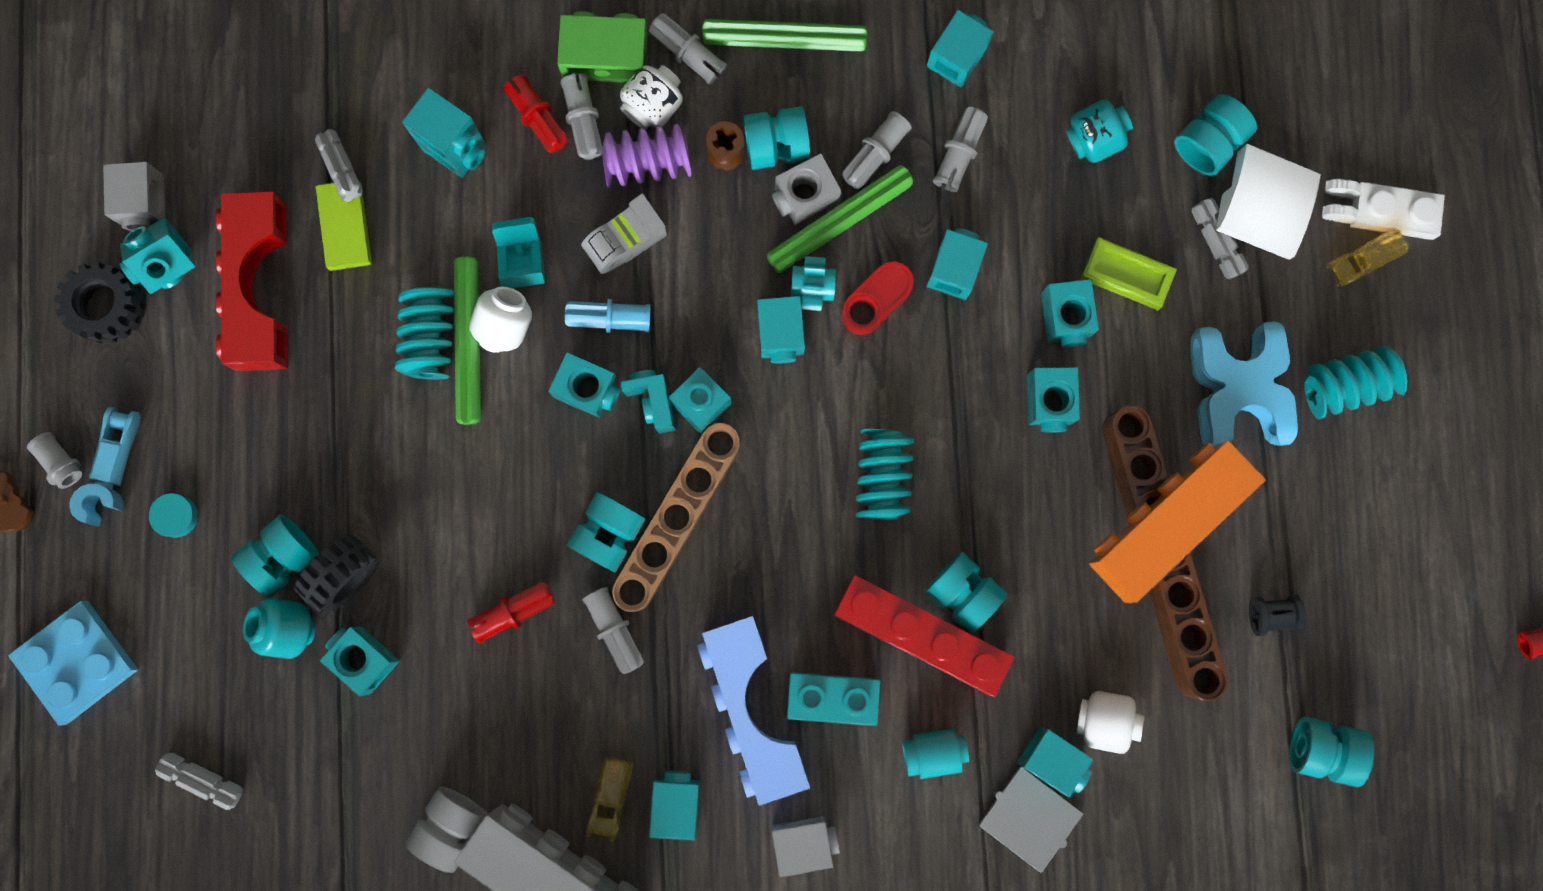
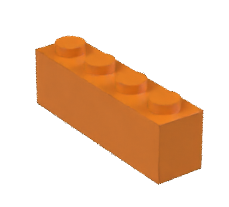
[1089,440,1266,603]

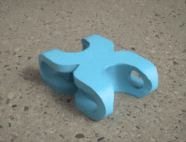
[1190,321,1298,446]

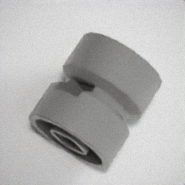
[405,786,488,873]

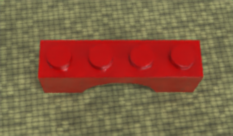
[216,192,288,371]
[832,575,1015,697]

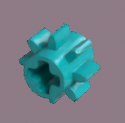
[791,256,836,311]

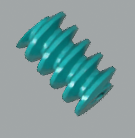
[394,287,455,380]
[1304,346,1407,420]
[855,429,915,520]

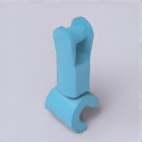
[69,406,141,527]

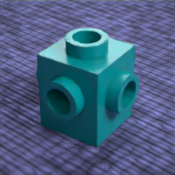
[119,217,195,294]

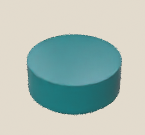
[149,493,198,538]

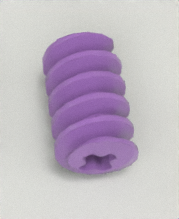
[601,123,691,188]

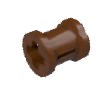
[706,121,744,171]

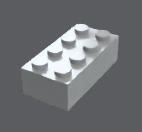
[454,804,639,891]

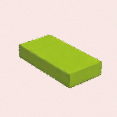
[316,180,372,271]
[1080,237,1177,310]

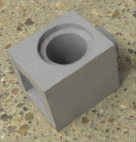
[772,154,841,225]
[103,162,165,231]
[772,816,839,877]

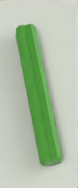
[703,19,867,51]
[767,165,913,273]
[454,256,481,425]

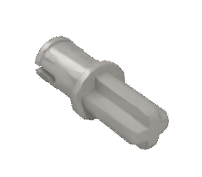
[649,13,726,85]
[561,74,602,160]
[933,107,988,192]
[842,111,912,189]
[582,587,644,674]

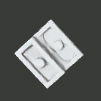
[1216,144,1321,260]

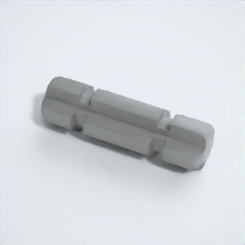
[315,129,363,202]
[1192,198,1248,279]
[155,753,243,810]

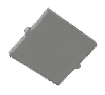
[978,766,1083,873]

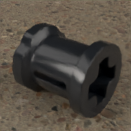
[1249,594,1306,636]

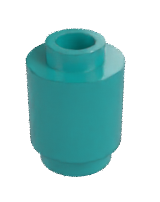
[902,728,969,779]

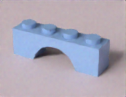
[697,616,810,806]

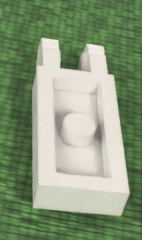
[1322,179,1445,240]

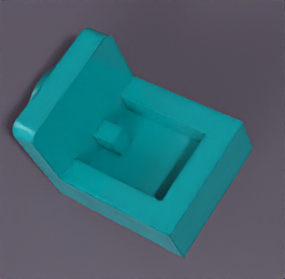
[492,217,545,288]

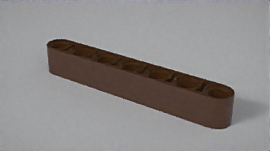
[1103,405,1228,701]

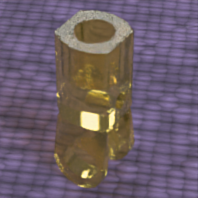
[1326,229,1409,288]
[586,757,633,843]

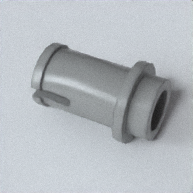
[27,432,82,489]

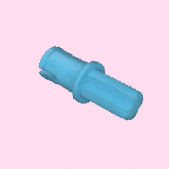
[565,299,651,333]

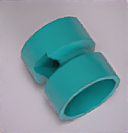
[1174,94,1257,176]
[743,106,811,170]
[566,492,646,573]
[231,514,319,598]
[924,551,1008,634]
[1289,716,1374,788]

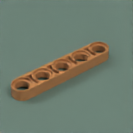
[612,423,740,612]

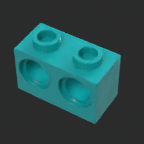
[402,88,487,178]
[786,672,880,726]

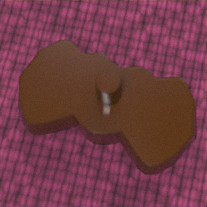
[0,471,34,533]

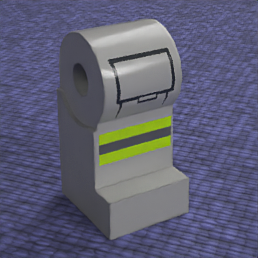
[581,194,667,274]

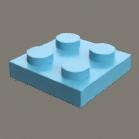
[8,601,138,726]

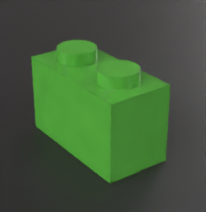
[558,11,648,82]

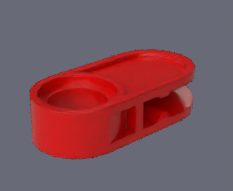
[841,262,914,335]

